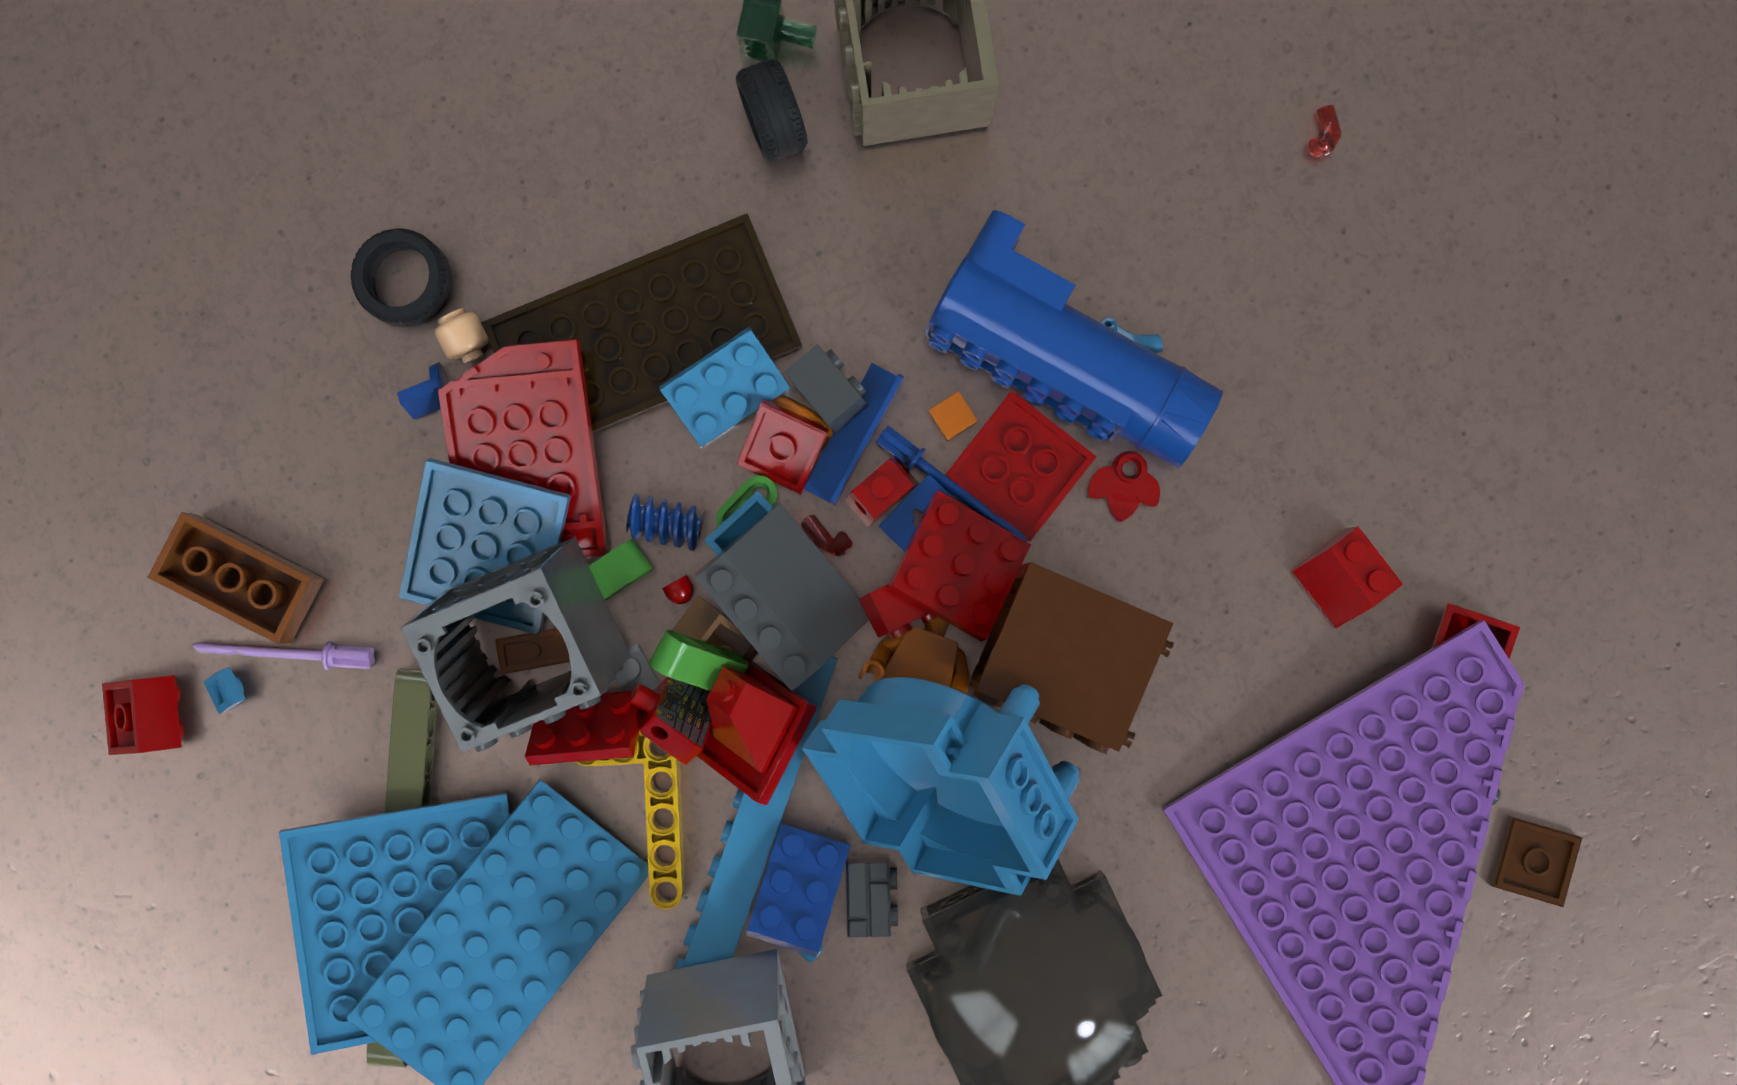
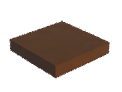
[1489,816,1583,907]

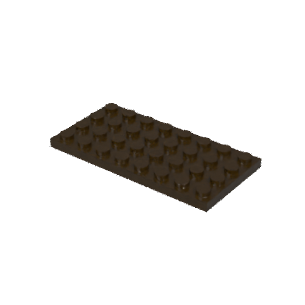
[482,213,803,433]

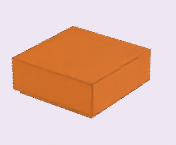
[928,391,978,441]

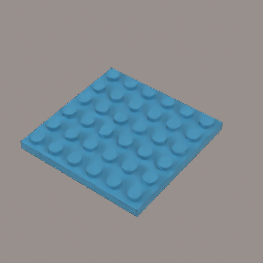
[279,792,510,1055]

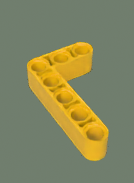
[575,730,686,910]

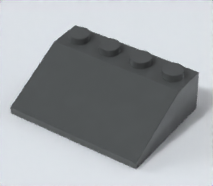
[695,503,869,691]

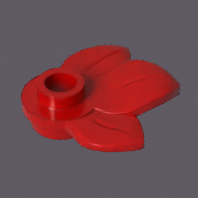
[1088,451,1160,522]

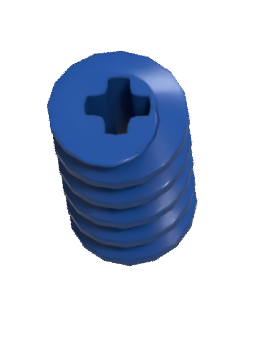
[626,493,705,551]

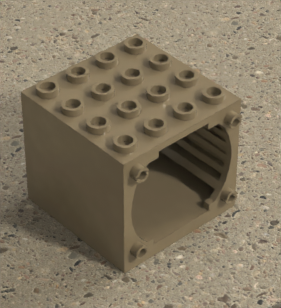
[834,0,1000,146]

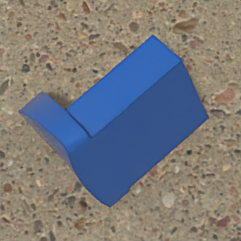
[397,362,448,419]

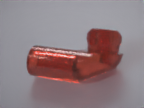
[1308,105,1341,157]
[801,514,853,556]

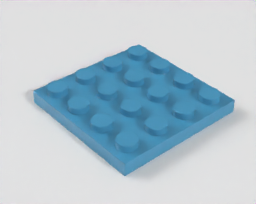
[399,458,571,635]

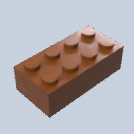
[147,512,324,644]

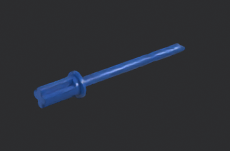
[876,425,1027,542]

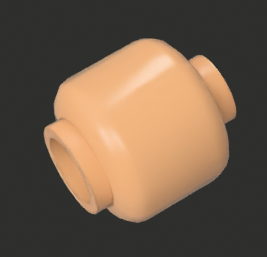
[434,308,489,364]

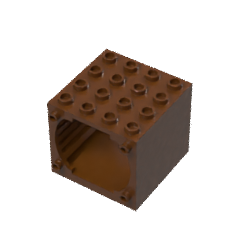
[969,562,1174,755]

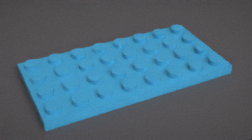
[346,778,649,1085]

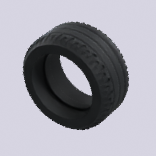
[735,59,808,161]
[351,228,452,327]

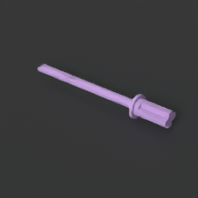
[192,641,375,670]

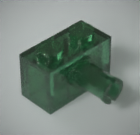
[736,0,817,62]

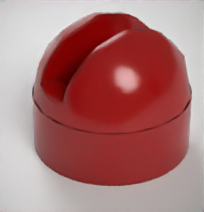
[662,574,693,604]

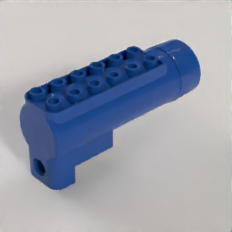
[925,210,1223,468]

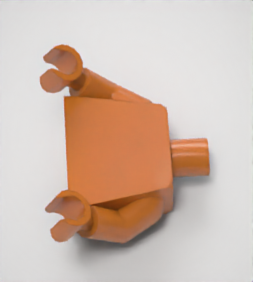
[858,617,970,694]

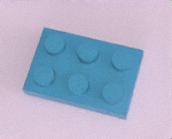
[659,326,790,447]

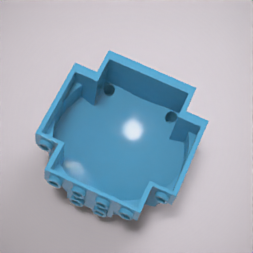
[802,677,1080,896]

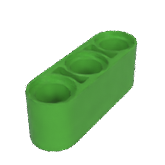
[589,539,653,601]
[648,630,750,691]

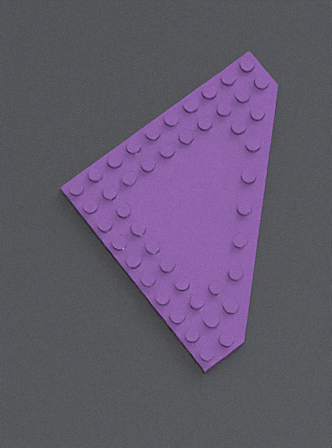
[1163,619,1525,1085]

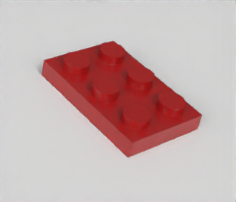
[524,690,644,766]

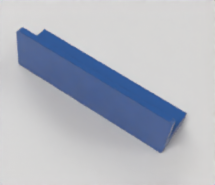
[803,363,904,506]

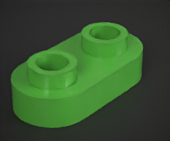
[716,476,778,527]

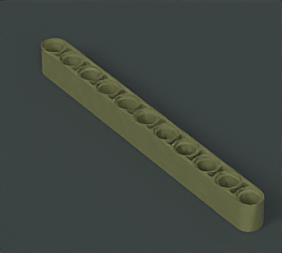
[367,668,437,1068]

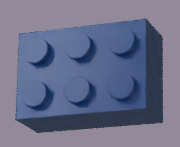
[746,823,851,957]

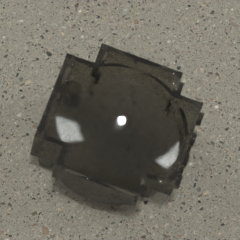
[906,859,1163,1085]

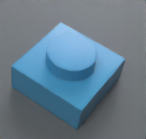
[204,667,245,714]

